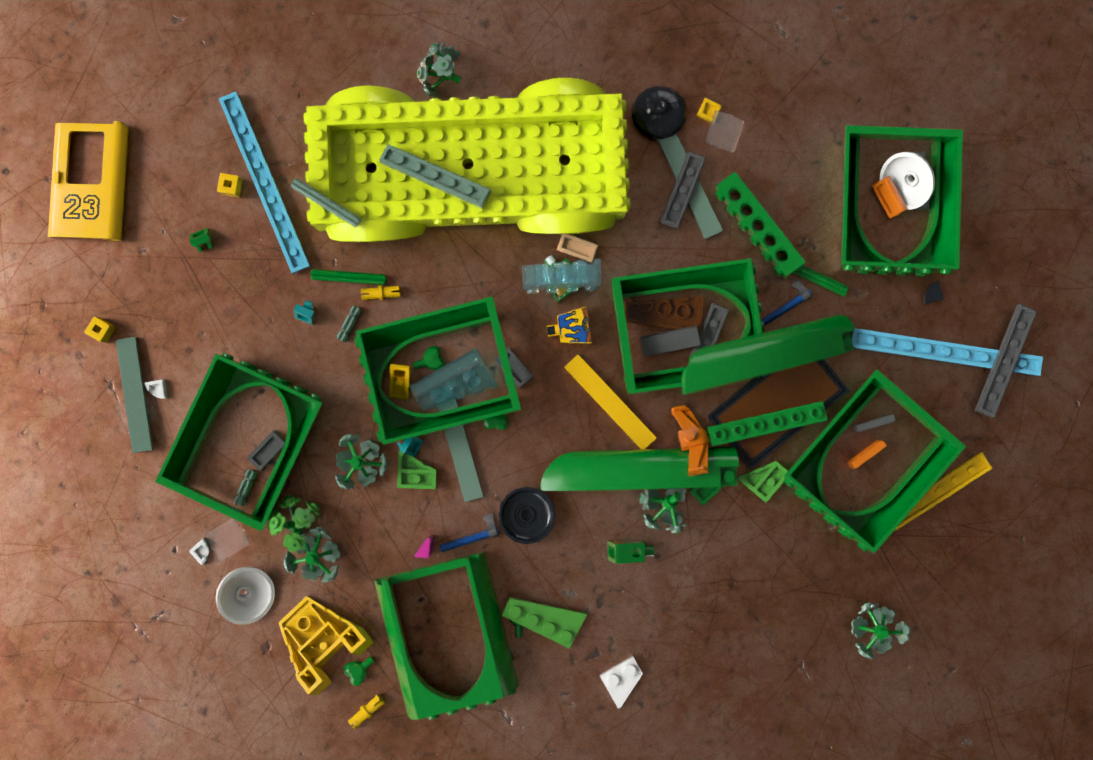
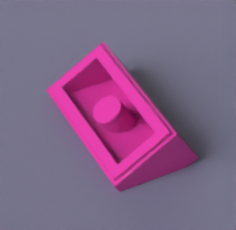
[414,535,434,558]

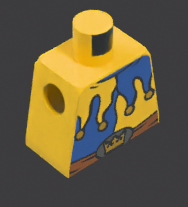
[547,307,592,344]

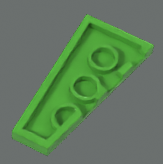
[501,597,587,649]

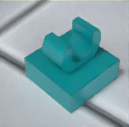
[293,300,315,325]
[397,436,424,457]

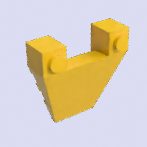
[278,596,374,696]

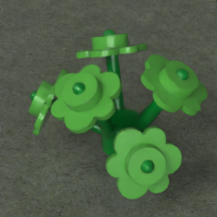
[267,495,322,552]

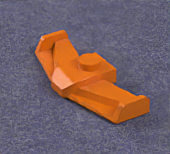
[671,405,710,476]

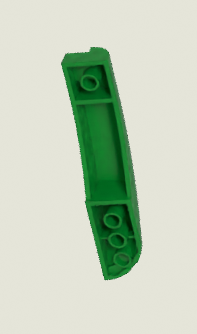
[682,314,855,394]
[540,447,739,491]

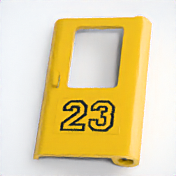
[48,121,129,241]

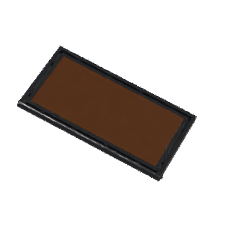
[707,359,850,470]

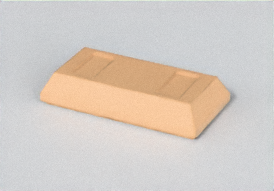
[557,233,599,263]

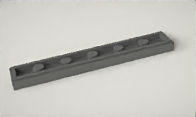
[974,304,1037,418]

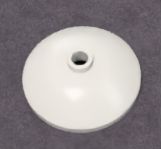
[880,152,935,210]
[216,567,275,625]

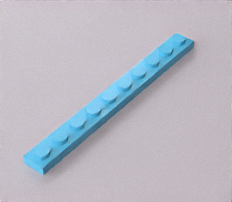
[219,91,311,274]
[851,328,1043,376]

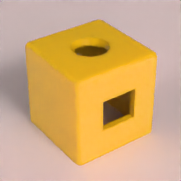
[217,173,243,198]
[84,316,116,343]

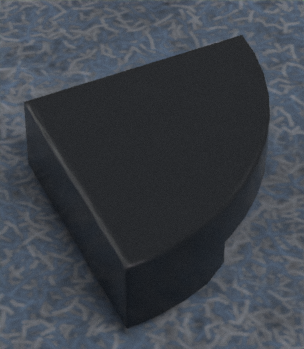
[923,281,944,305]

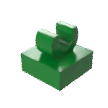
[189,228,212,252]

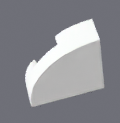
[144,379,168,399]
[189,538,210,565]

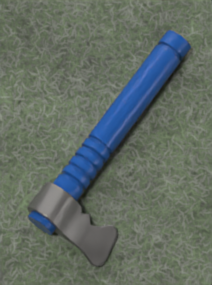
[760,279,812,326]
[440,513,500,552]

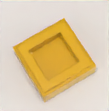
[697,98,722,124]

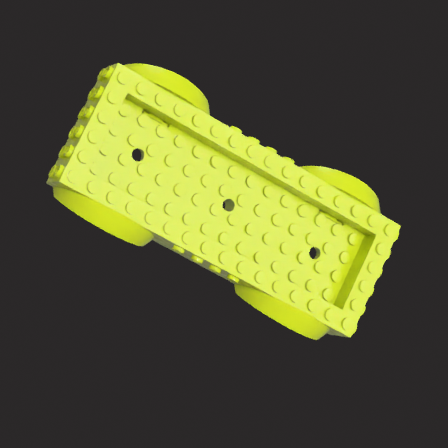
[304,78,630,242]

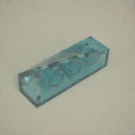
[522,259,601,294]
[410,348,498,411]

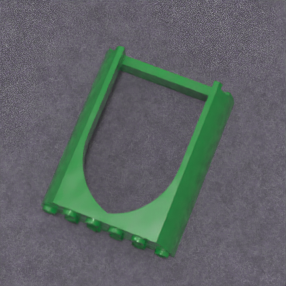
[841,125,963,276]
[611,258,767,394]
[354,296,521,445]
[155,352,323,532]
[783,369,966,553]
[374,551,519,720]

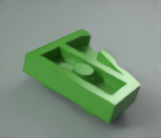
[397,451,437,489]
[737,461,788,503]

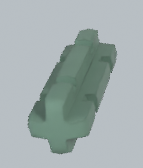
[337,306,362,342]
[233,469,257,506]

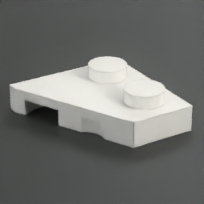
[600,656,643,709]

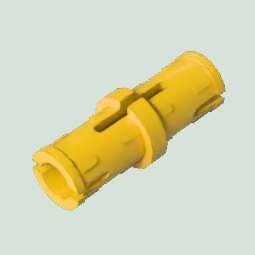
[361,285,401,301]
[348,694,385,730]

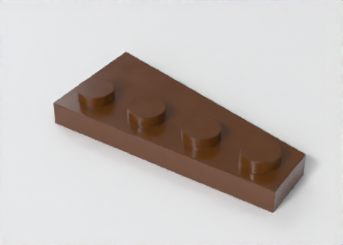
[625,295,705,333]

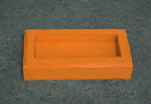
[872,176,908,219]
[847,440,887,469]

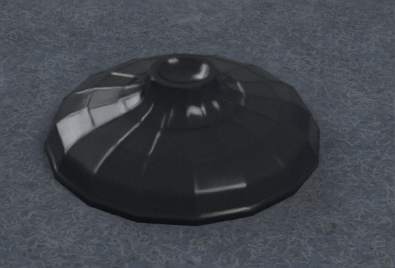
[631,86,688,139]
[498,487,556,544]

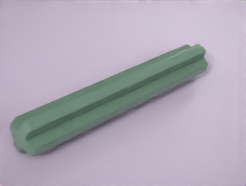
[291,178,361,228]

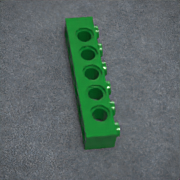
[715,172,806,279]
[706,401,827,446]

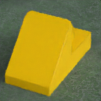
[389,364,412,400]

